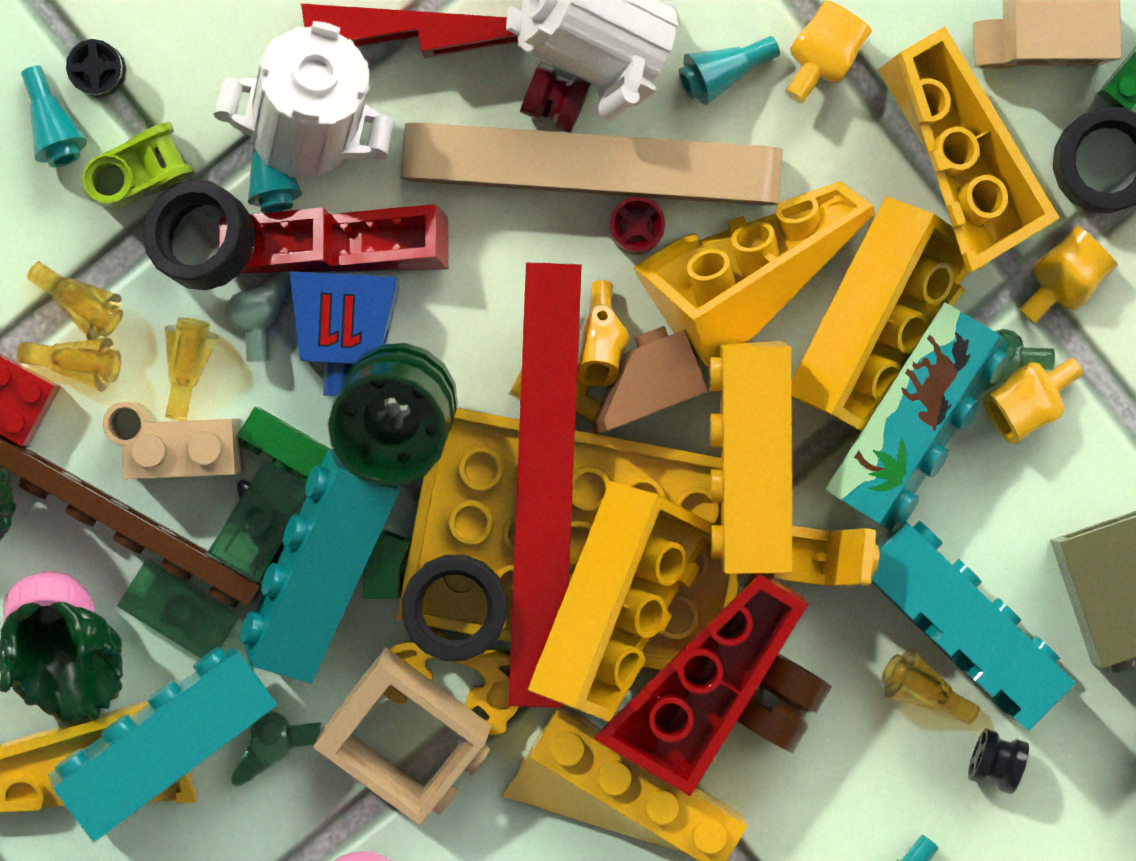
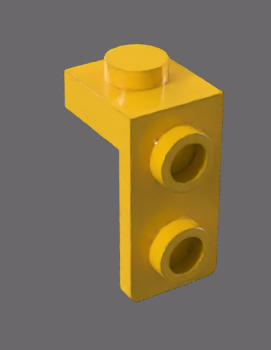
[766,525,879,587]

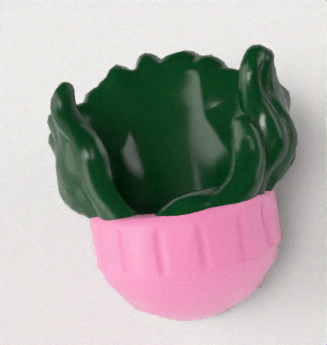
[0,571,124,725]

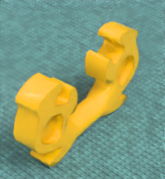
[383,626,520,735]

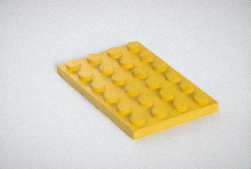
[397,408,741,670]

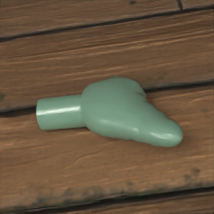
[225,272,291,362]

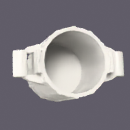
[506,0,678,121]
[213,21,394,178]

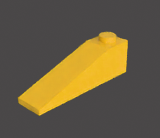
[634,181,875,367]

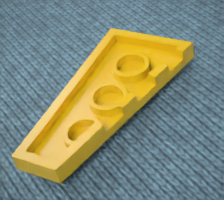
[0,700,198,812]

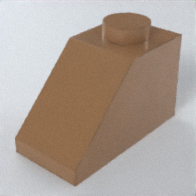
[592,326,708,434]

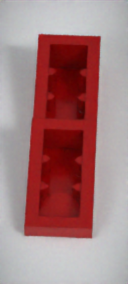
[300,3,518,58]
[219,204,449,273]

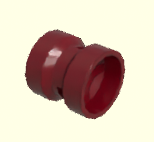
[520,62,591,133]
[609,196,665,255]

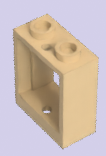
[313,647,491,826]

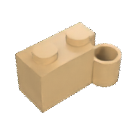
[973,0,1122,69]
[102,402,243,480]

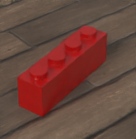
[594,573,808,797]

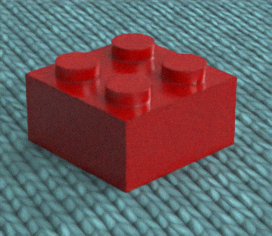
[0,354,61,446]

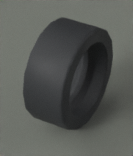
[1052,106,1136,214]
[143,179,256,291]
[402,555,507,661]

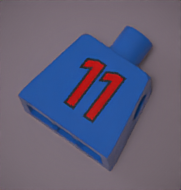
[290,271,400,396]

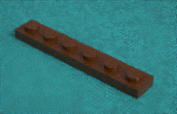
[0,435,262,608]

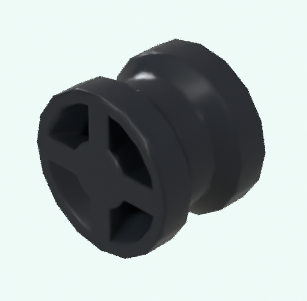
[66,39,127,98]
[968,728,1029,794]

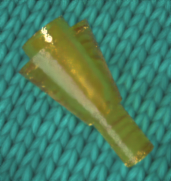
[27,261,123,341]
[165,317,219,421]
[17,337,121,392]
[881,649,980,725]

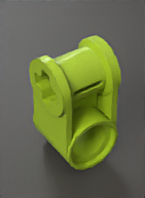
[82,122,195,209]

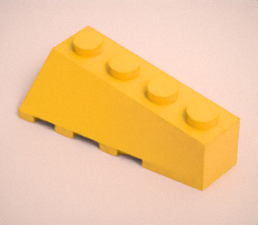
[878,26,1060,274]
[791,196,985,431]
[709,341,792,574]
[528,481,715,722]
[502,706,748,861]

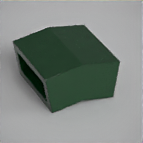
[363,529,412,600]

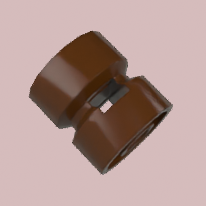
[737,653,832,753]

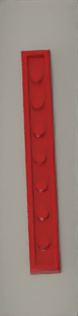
[508,262,582,708]

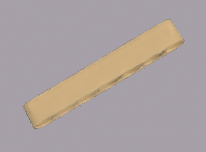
[401,123,783,205]

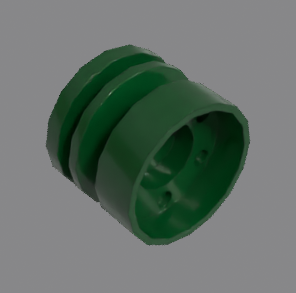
[328,343,458,486]

